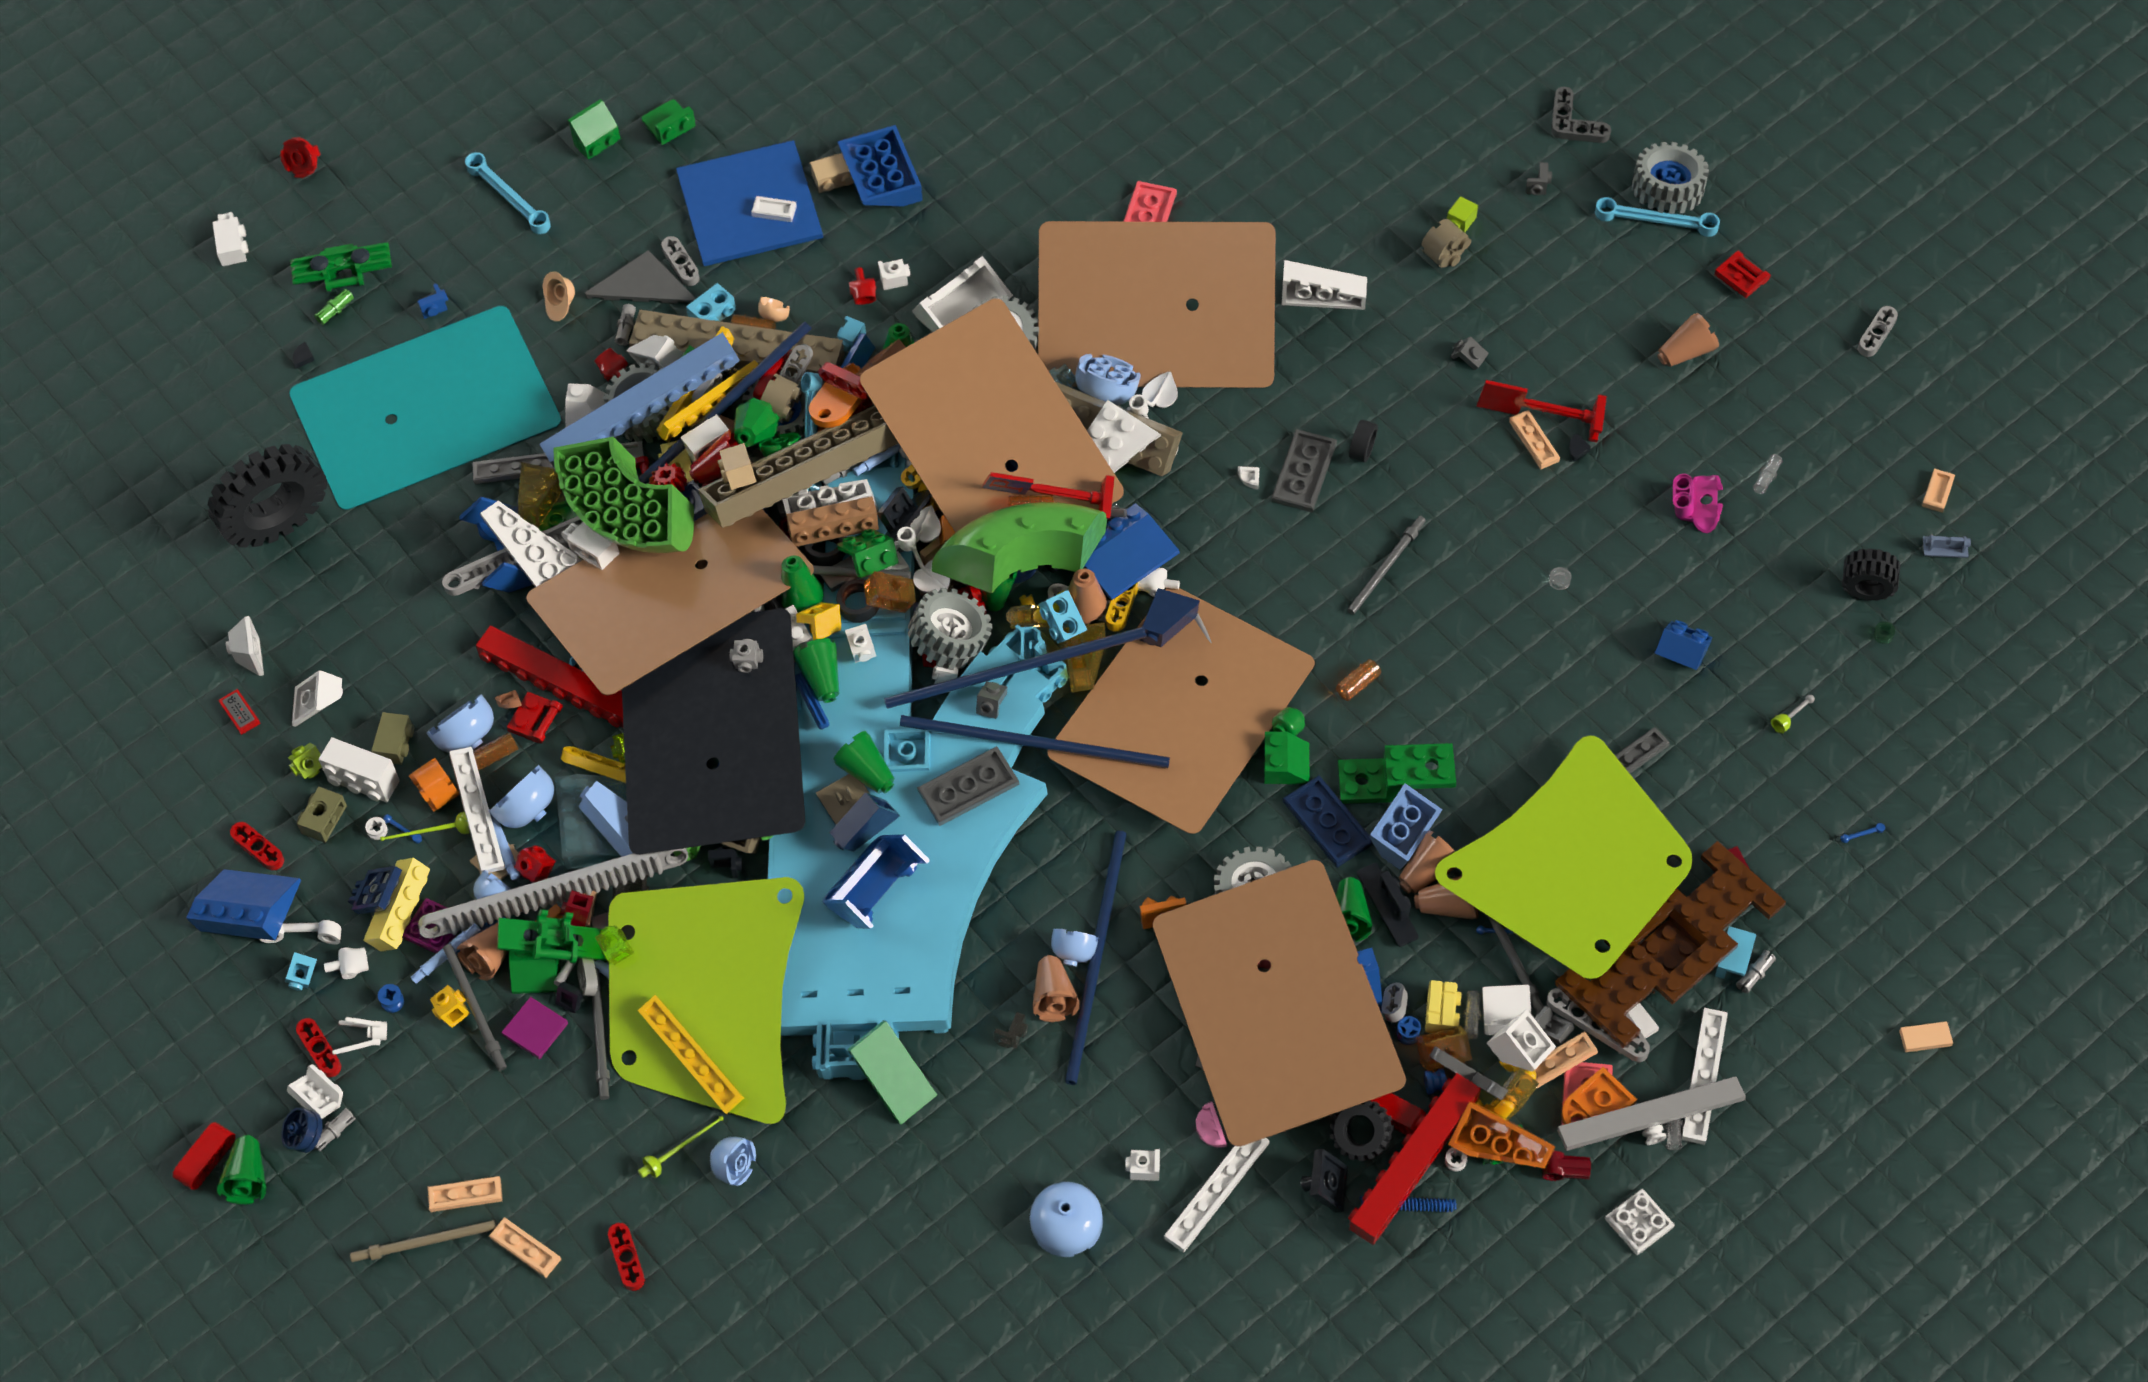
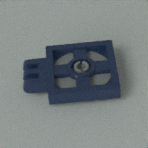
[348,866,402,914]

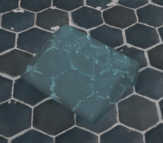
[555,774,627,869]

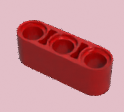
[1370,1093,1427,1135]
[172,1122,236,1190]

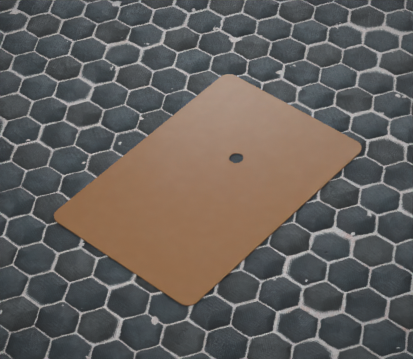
[1038,221,1275,388]
[860,298,1124,533]
[526,509,814,695]
[1047,588,1315,834]
[1153,860,1406,1146]

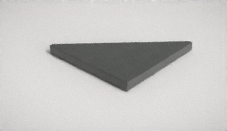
[585,250,696,304]

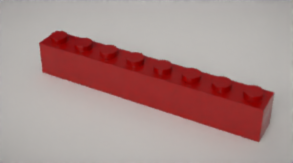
[476,625,624,728]
[1348,1073,1481,1245]

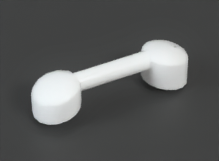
[260,920,341,945]

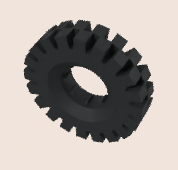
[207,444,327,548]

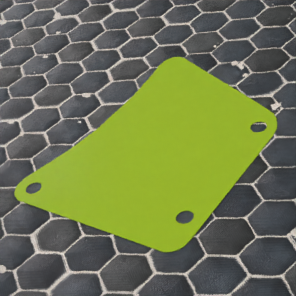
[1435,735,1692,979]
[608,877,804,1124]

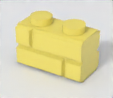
[1425,980,1461,1035]

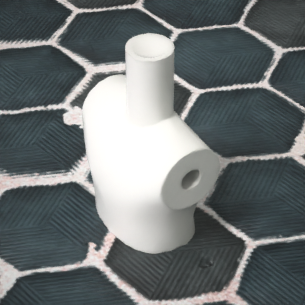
[1137,567,1180,597]
[324,947,369,979]

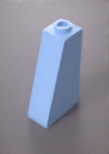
[579,781,633,857]

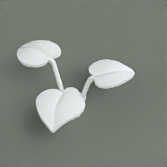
[1117,371,1179,456]
[852,506,950,593]

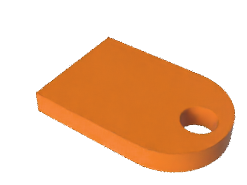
[809,382,863,428]
[1561,1067,1637,1125]

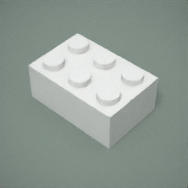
[319,737,400,803]

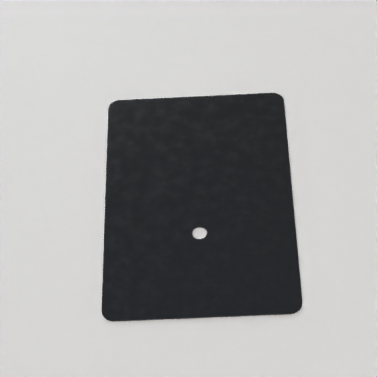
[622,608,805,855]

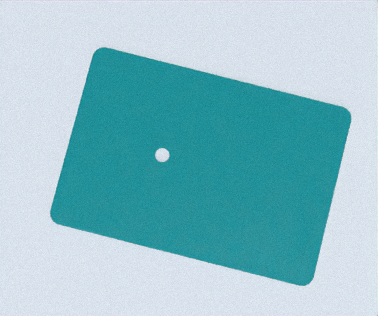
[289,306,561,510]

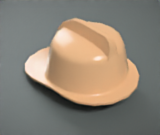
[542,272,575,321]

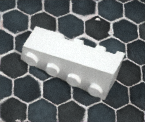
[1282,260,1367,310]
[782,479,879,514]

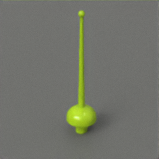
[380,812,469,841]
[638,1116,724,1178]

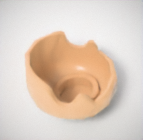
[758,297,789,323]

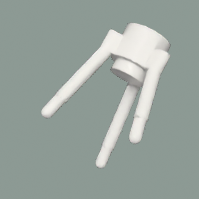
[332,1017,387,1055]

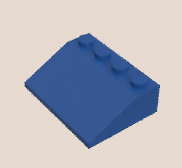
[838,125,922,206]
[1083,503,1180,600]
[186,869,301,941]

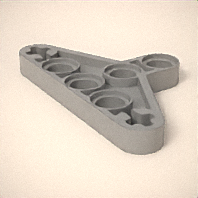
[1547,988,1650,1062]

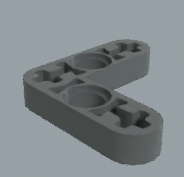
[1551,87,1611,143]
[1429,1046,1508,1100]

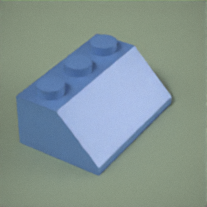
[1369,784,1442,870]

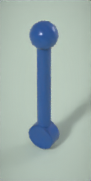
[383,814,422,843]
[1840,823,1885,843]
[1476,925,1516,935]

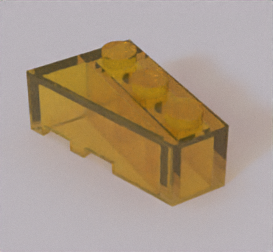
[518,462,562,527]
[1062,623,1106,692]

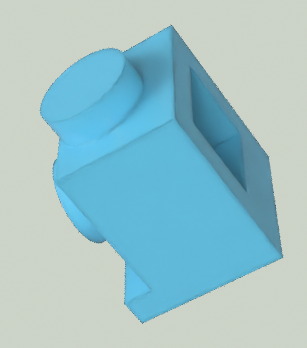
[837,316,866,352]
[285,952,317,991]

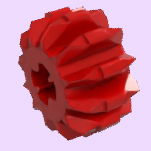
[649,463,687,492]

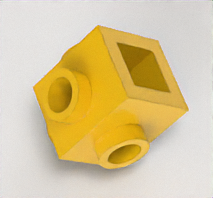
[430,985,470,1028]

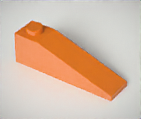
[1448,1102,1555,1168]

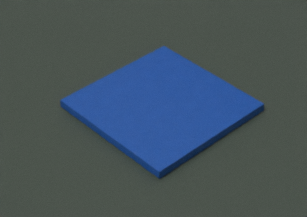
[676,140,823,266]

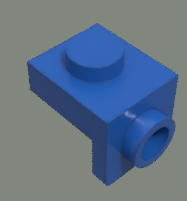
[418,283,448,319]

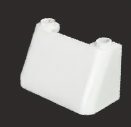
[912,256,1013,332]

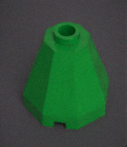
[733,398,779,447]

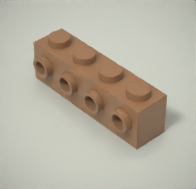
[786,496,879,547]

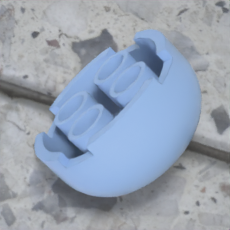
[1075,354,1141,405]
[426,694,494,753]
[489,765,554,828]
[1030,1182,1103,1257]

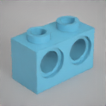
[686,283,736,321]
[1039,590,1087,644]

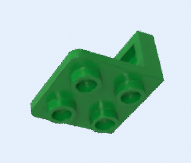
[642,100,696,145]
[837,529,899,578]

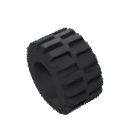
[1842,548,1900,601]
[1330,1101,1394,1161]

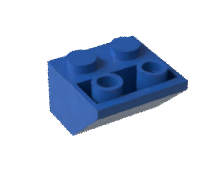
[1655,620,1713,670]

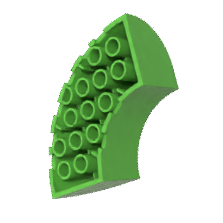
[553,436,694,553]
[932,502,1107,593]

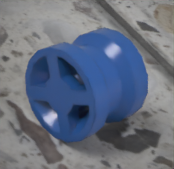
[378,984,404,1013]
[1396,1016,1421,1045]
[1424,1068,1446,1095]

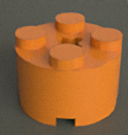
[409,758,460,811]

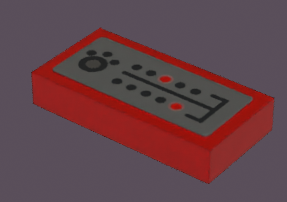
[218,689,261,735]

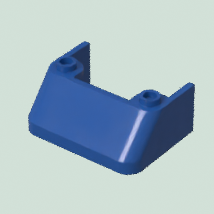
[459,497,534,592]
[822,834,930,929]

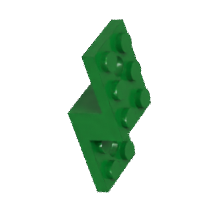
[1338,743,1456,804]

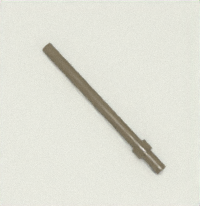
[350,1220,496,1262]

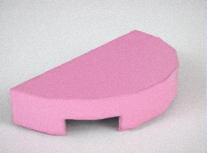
[1196,1101,1227,1148]

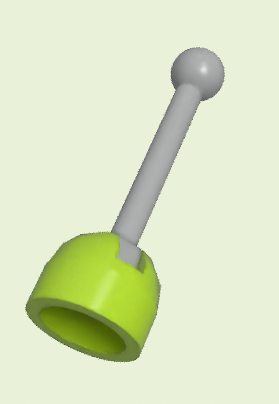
[1771,695,1815,734]

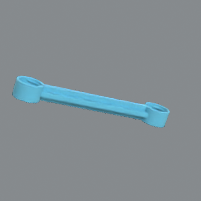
[465,152,551,234]
[1595,197,1720,237]
[801,372,822,491]

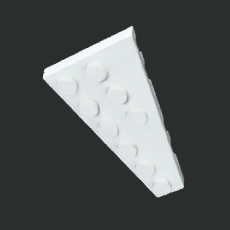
[1087,400,1162,473]
[480,501,582,587]

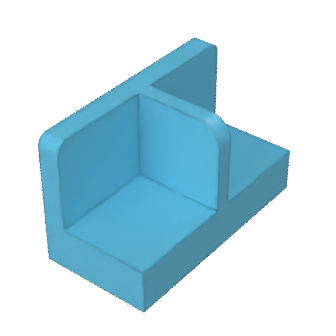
[1715,926,1756,979]

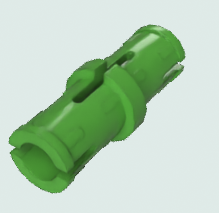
[314,289,354,325]

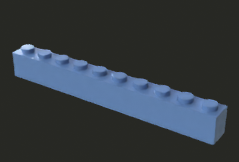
[540,332,740,468]

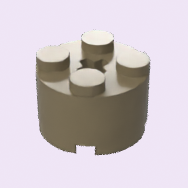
[1421,219,1471,268]
[761,374,803,423]

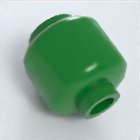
[1272,707,1305,736]

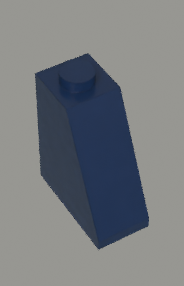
[1140,588,1200,647]
[829,792,900,852]

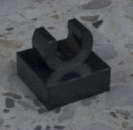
[555,982,583,1013]

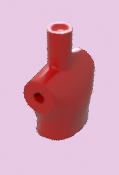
[848,267,876,305]
[594,348,628,381]

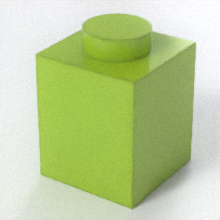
[1447,196,1478,232]

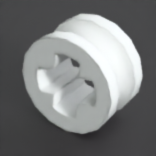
[365,817,388,840]
[1642,1125,1667,1145]
[1445,1148,1467,1172]

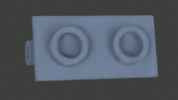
[1923,534,1971,558]

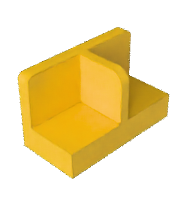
[796,602,841,640]

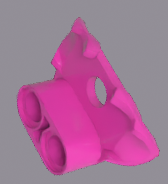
[1673,474,1723,533]

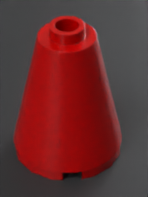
[689,430,751,484]

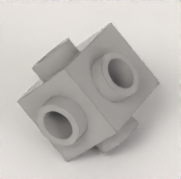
[729,639,763,673]

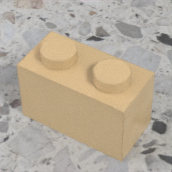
[810,153,854,193]
[718,443,756,490]

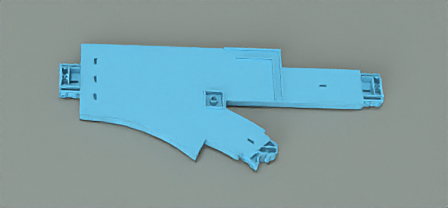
[768,452,1069,1080]

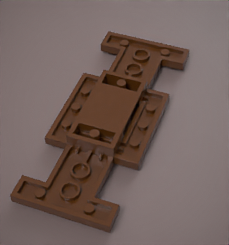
[1555,841,1786,1048]

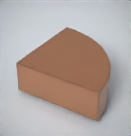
[495,690,522,708]

